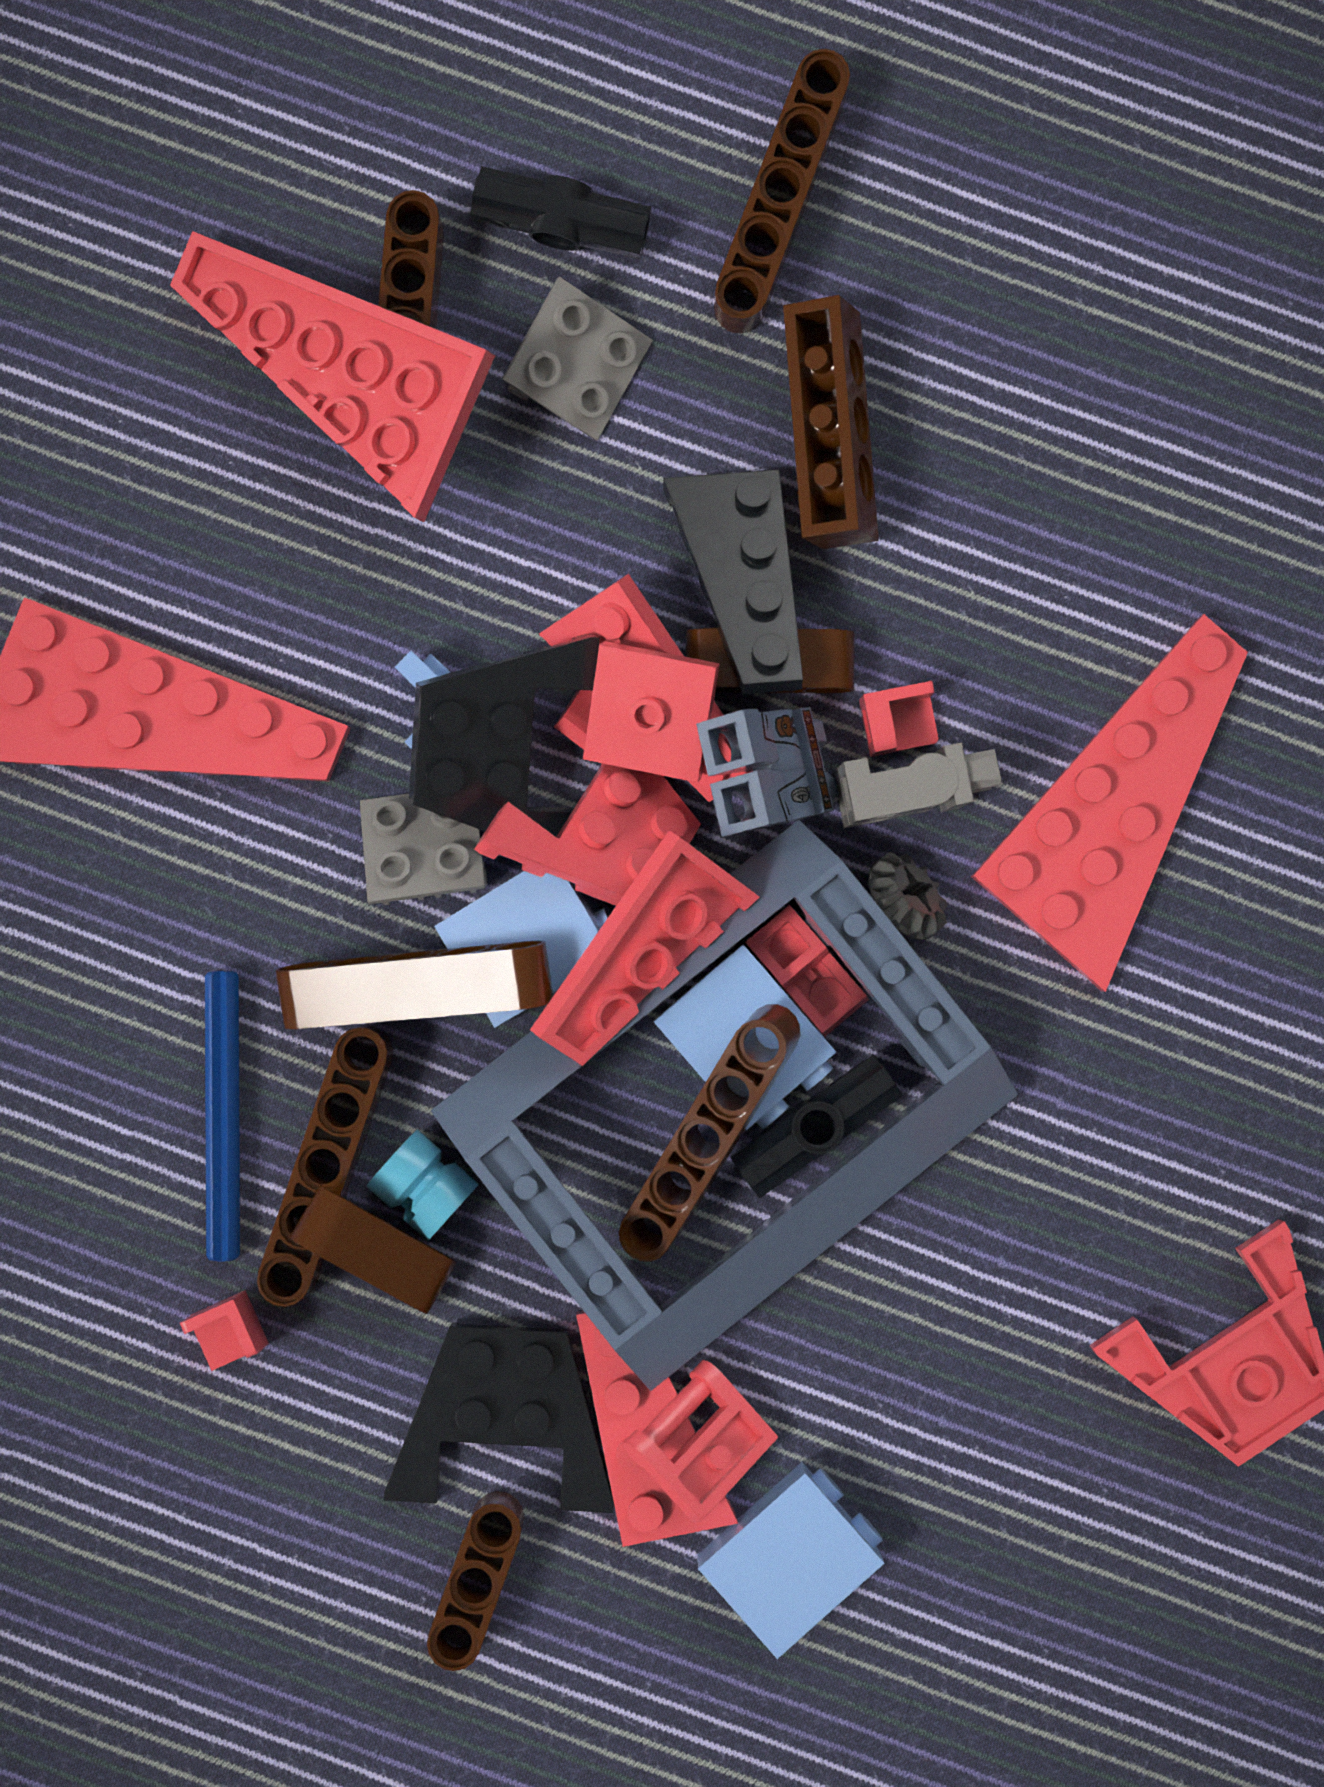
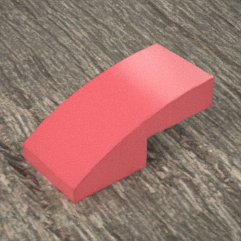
[745,905,869,1037]

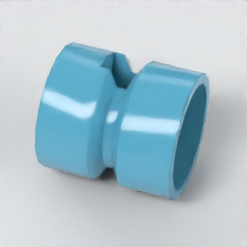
[366,1129,479,1242]

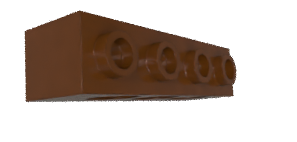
[783,295,879,549]

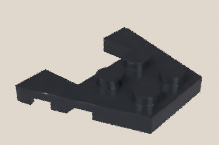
[409,634,600,837]
[384,1323,614,1513]

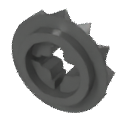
[868,852,948,940]

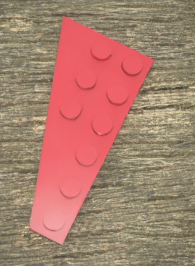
[170,231,495,522]
[0,597,351,782]
[971,614,1248,992]

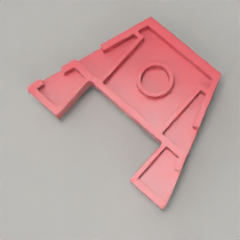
[474,690,701,906]
[1089,1219,1324,1467]

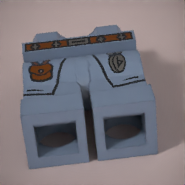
[696,707,840,837]

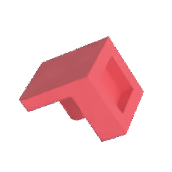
[859,681,938,757]
[180,1290,269,1371]

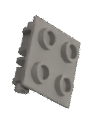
[502,277,653,441]
[360,794,488,905]

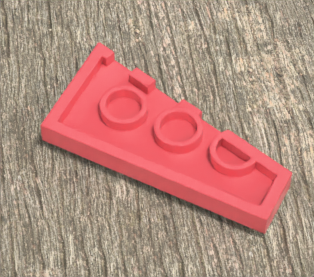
[539,574,753,802]
[530,831,760,1066]
[576,1311,738,1547]

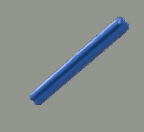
[205,971,240,1262]

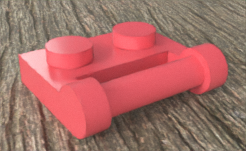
[623,1360,778,1522]

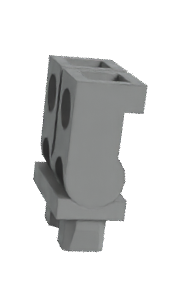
[832,742,1002,829]

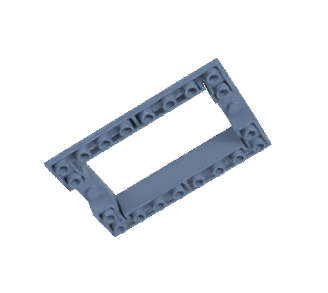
[431,820,1018,1391]

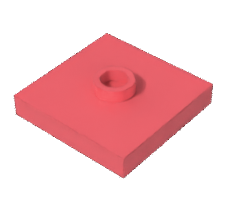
[583,641,720,783]

